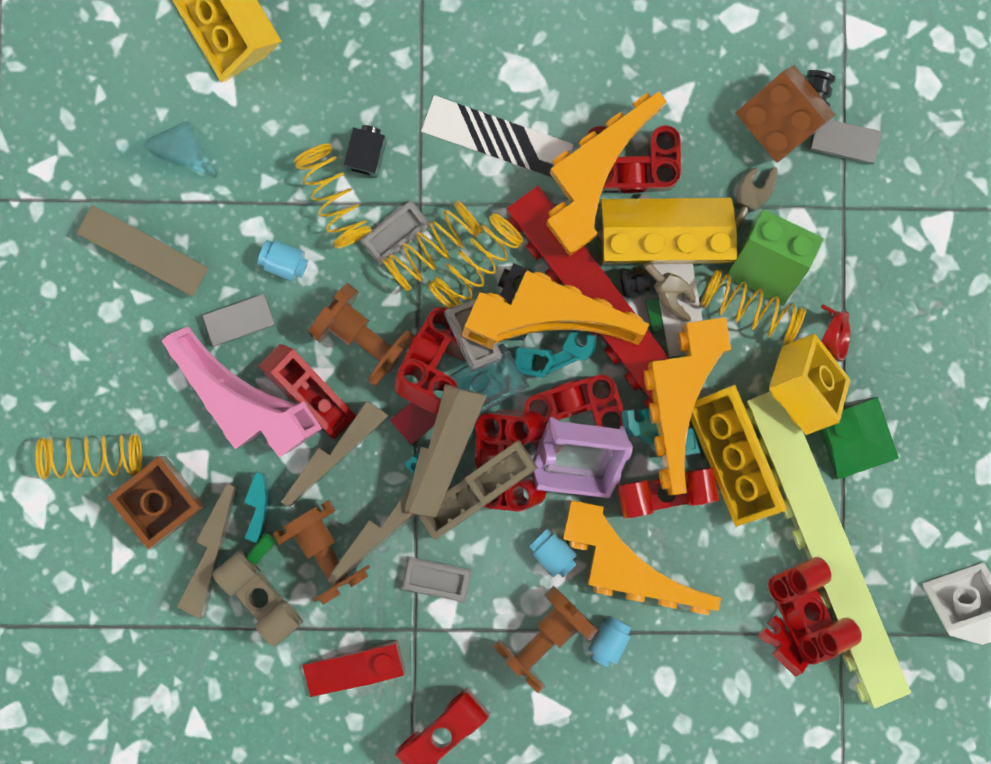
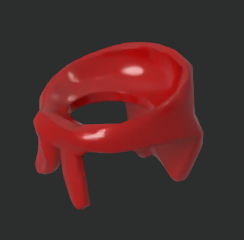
[821,304,851,362]

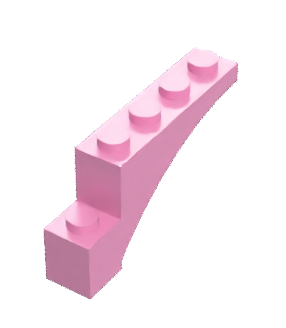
[162,326,322,457]

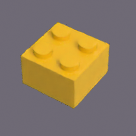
[769,333,851,435]

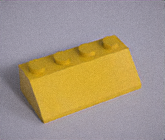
[172,0,282,83]
[601,198,737,265]
[690,385,787,527]

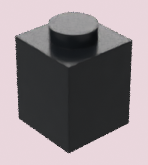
[344,125,387,178]

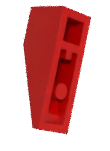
[257,344,356,439]
[302,640,406,697]

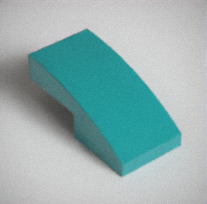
[244,472,269,543]

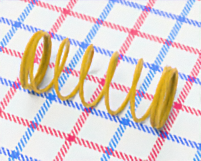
[293,143,372,249]
[382,200,483,292]
[428,213,523,309]
[700,269,806,345]
[35,433,142,479]

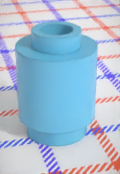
[257,240,309,282]
[528,528,577,578]
[588,615,632,667]

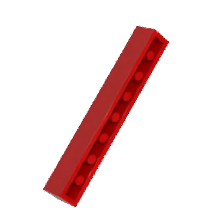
[505,185,670,409]

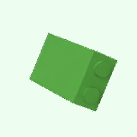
[726,209,825,305]

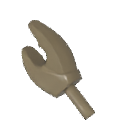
[735,167,778,229]
[644,262,696,322]

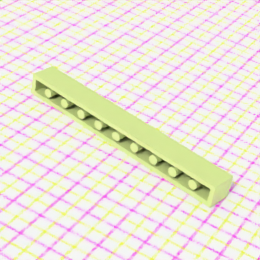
[743,391,911,708]

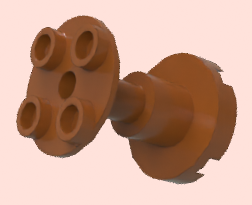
[309,283,415,387]
[273,500,370,605]
[493,585,600,693]

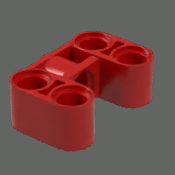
[586,125,681,193]
[394,307,466,414]
[523,375,624,453]
[475,409,547,512]
[616,468,719,519]
[768,557,862,665]
[394,687,490,764]

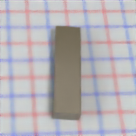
[77,205,209,297]
[404,384,487,517]
[281,401,391,507]
[417,440,538,540]
[177,483,238,619]
[328,486,417,586]

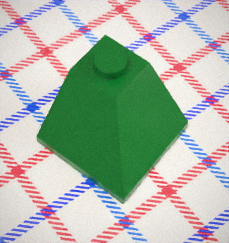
[820,397,899,480]

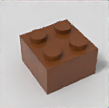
[735,65,836,163]
[107,456,206,550]

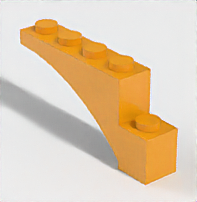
[546,91,667,256]
[461,270,649,350]
[644,317,731,496]
[563,500,721,615]

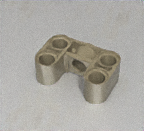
[212,550,304,647]

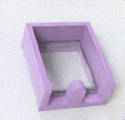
[531,417,632,498]

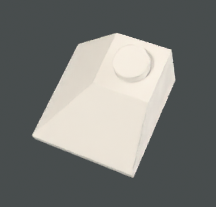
[922,563,991,645]

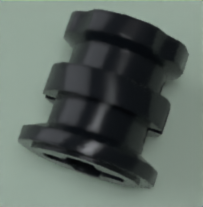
[806,70,836,107]
[620,267,657,300]

